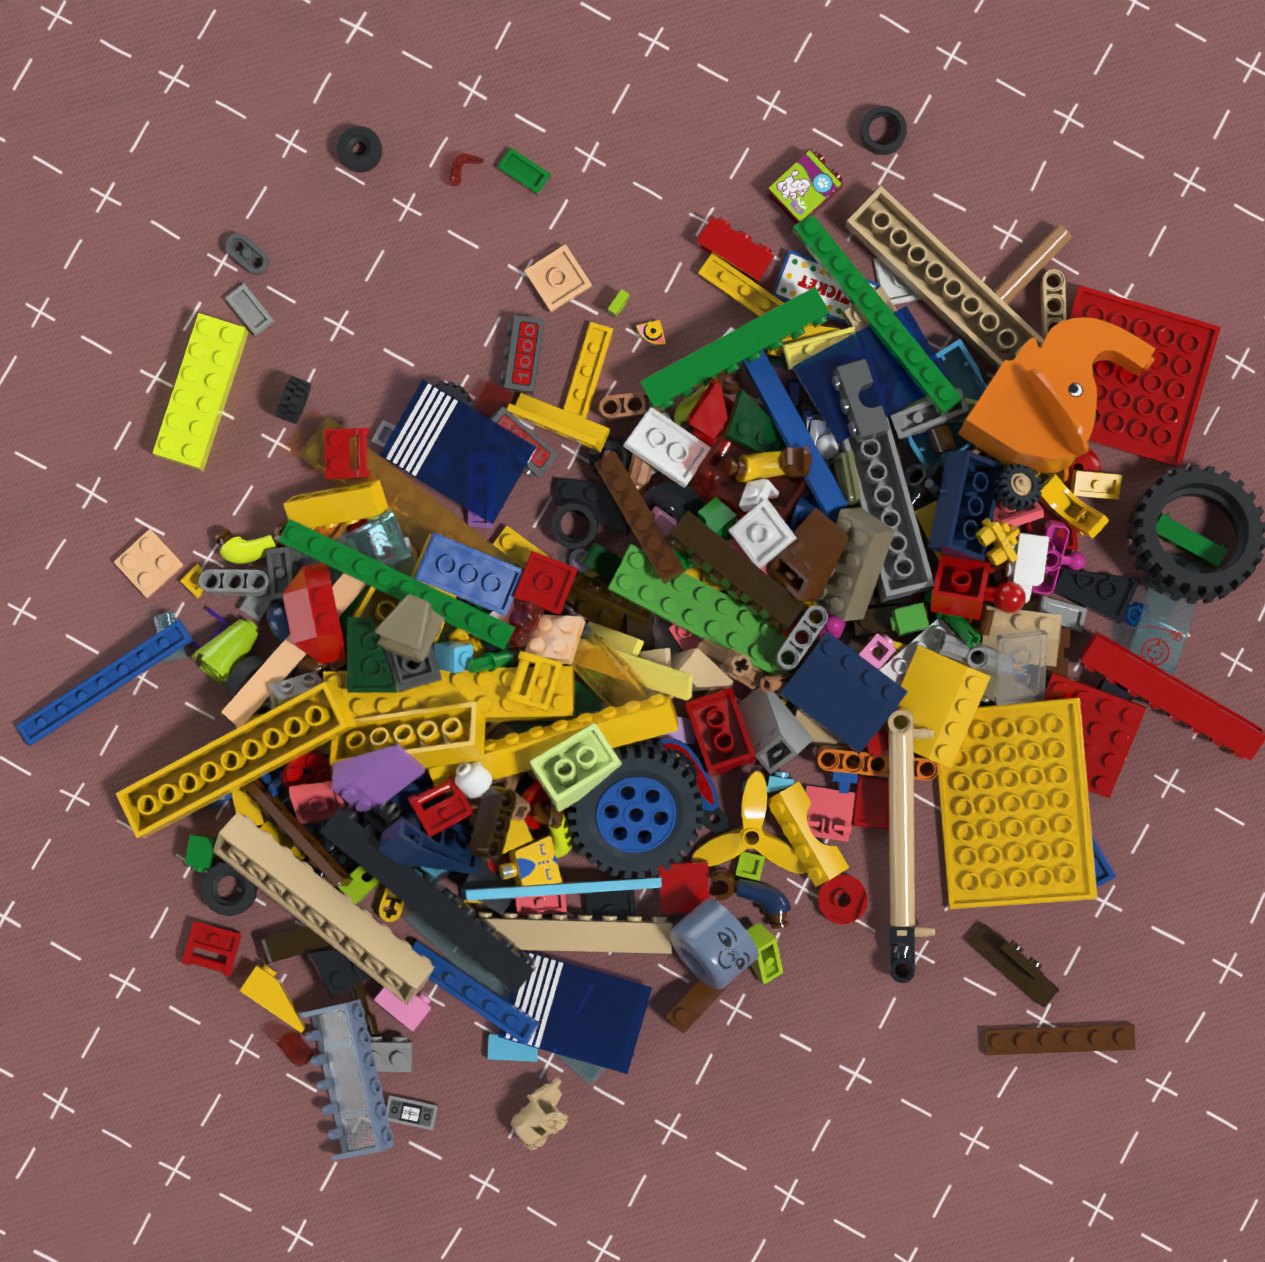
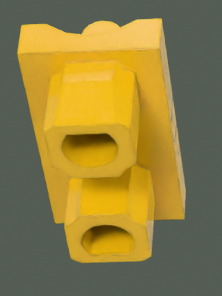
[975,518,1020,566]

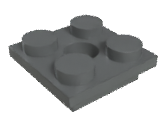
[387,645,442,693]

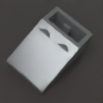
[738,686,813,774]

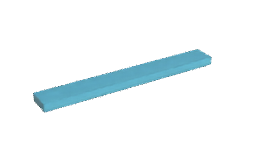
[461,877,662,901]

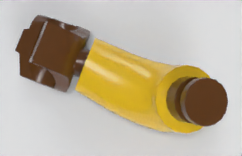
[723,446,812,482]

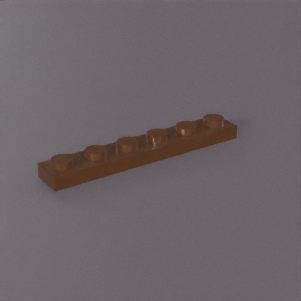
[594,451,686,584]
[244,778,354,887]
[984,1024,1136,1055]

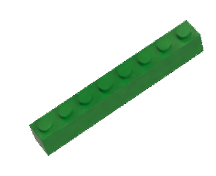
[640,286,830,411]

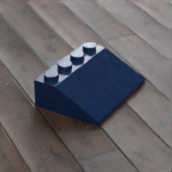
[779,631,908,754]

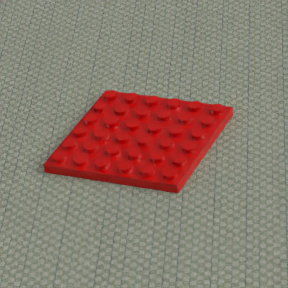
[1068,285,1221,468]

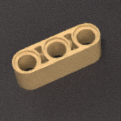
[1040,269,1066,339]

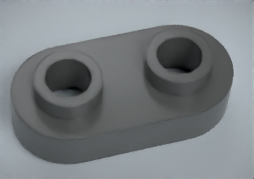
[225,233,270,275]

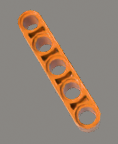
[816,744,939,781]

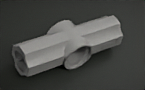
[937,632,1015,677]

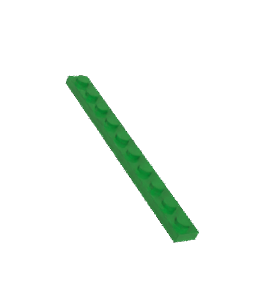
[792,215,963,415]
[279,519,515,651]

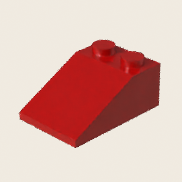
[685,687,756,778]

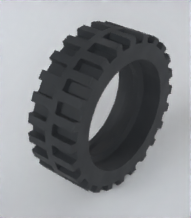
[1126,465,1265,604]

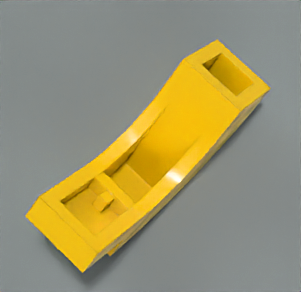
[1035,472,1109,539]

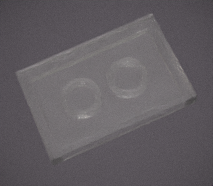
[994,630,1048,705]

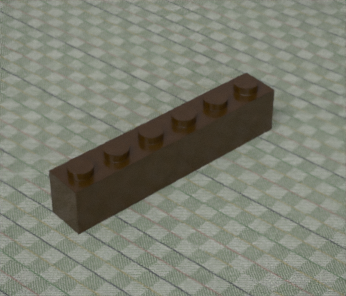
[665,511,805,632]

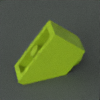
[746,923,784,985]

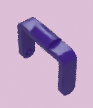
[191,607,229,649]

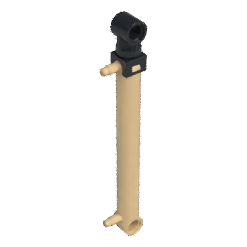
[888,707,935,983]

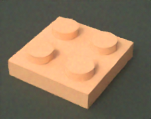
[524,244,592,313]
[114,529,185,599]
[525,614,585,664]

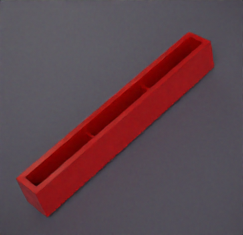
[1080,630,1265,761]

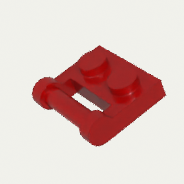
[324,427,370,480]
[407,775,474,837]
[182,921,243,977]

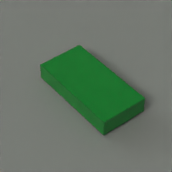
[497,147,551,196]

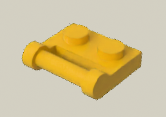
[505,651,563,712]

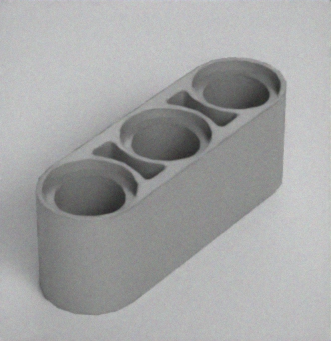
[199,569,271,597]
[775,605,828,671]

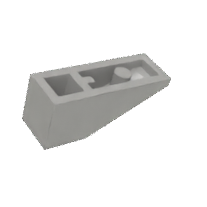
[891,388,971,439]

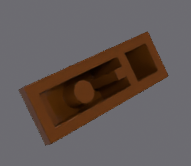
[665,979,730,1034]

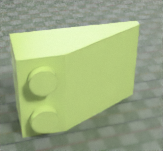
[530,723,621,812]

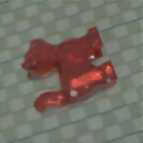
[508,599,545,647]

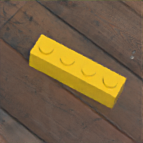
[283,480,388,530]

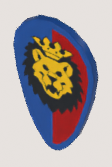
[653,738,719,811]

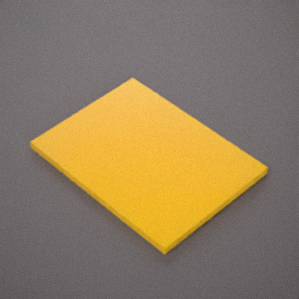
[937,698,1097,909]

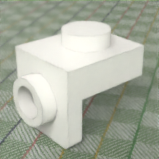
[739,479,779,512]

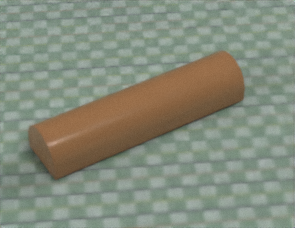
[993,224,1072,305]

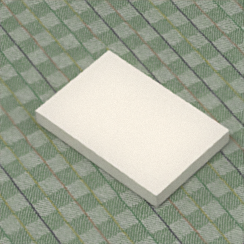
[623,407,712,488]

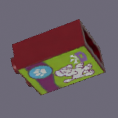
[766,149,843,225]

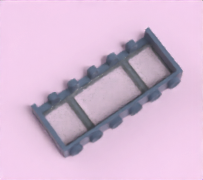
[298,999,395,1161]

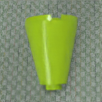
[192,619,258,684]

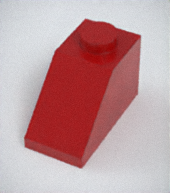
[686,377,728,439]

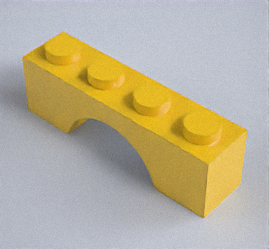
[767,782,849,887]

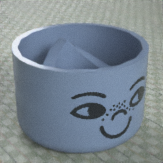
[670,898,759,990]

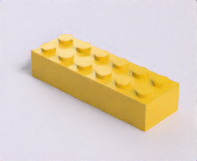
[330,702,486,768]

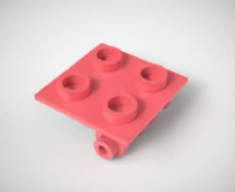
[806,785,856,842]

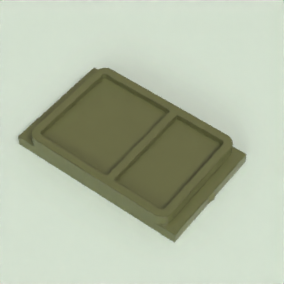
[828,450,861,509]

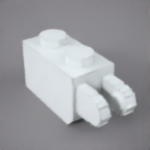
[1005,532,1049,603]

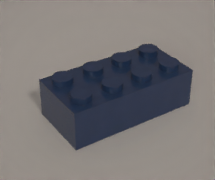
[928,450,1004,561]

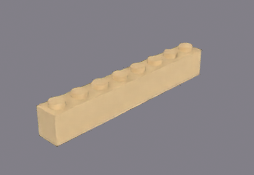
[475,912,672,954]

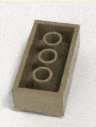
[813,508,895,621]

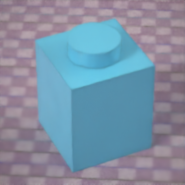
[434,640,473,673]

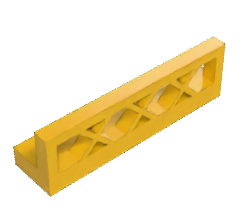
[507,393,610,453]

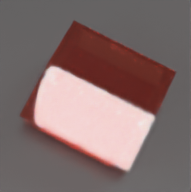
[475,381,514,418]

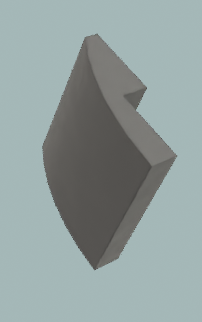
[266,547,321,600]

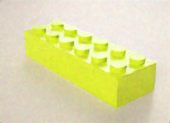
[153,313,249,472]

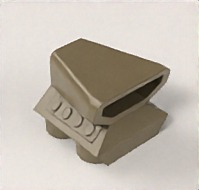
[374,594,444,663]

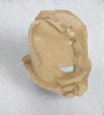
[511,1077,568,1150]

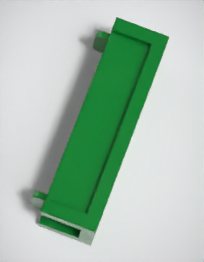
[1156,513,1228,569]

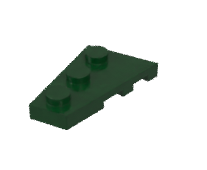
[723,390,787,453]
[347,617,398,693]

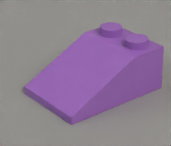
[332,745,425,812]

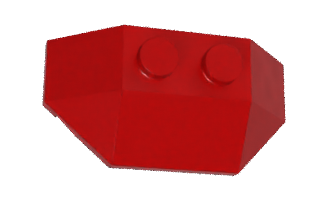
[282,563,347,664]

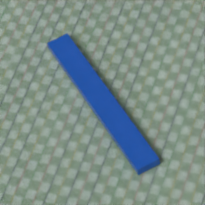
[741,351,848,515]
[16,619,194,746]

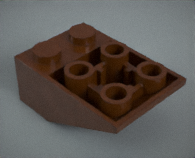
[768,508,849,601]

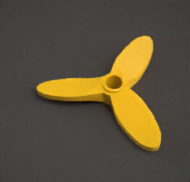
[691,770,807,874]

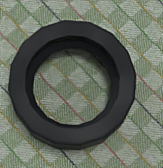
[860,106,907,155]
[551,500,599,549]

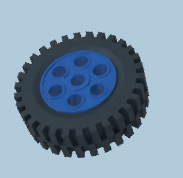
[565,739,704,878]

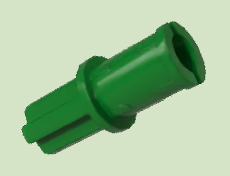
[466,649,514,674]

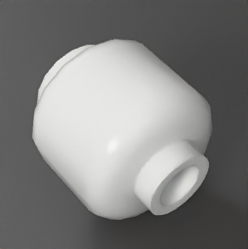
[455,761,492,798]

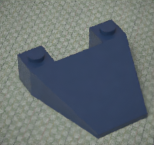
[379,774,479,874]

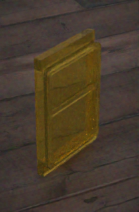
[569,634,649,708]

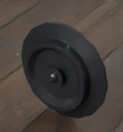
[642,482,704,521]

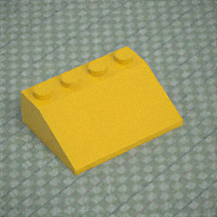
[883,644,991,768]

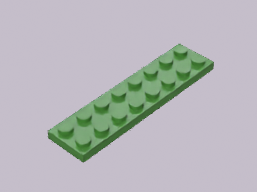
[607,545,793,681]

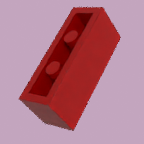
[696,217,774,284]

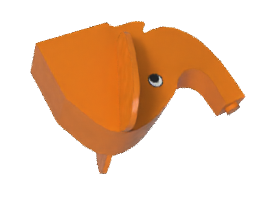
[958,317,1156,482]

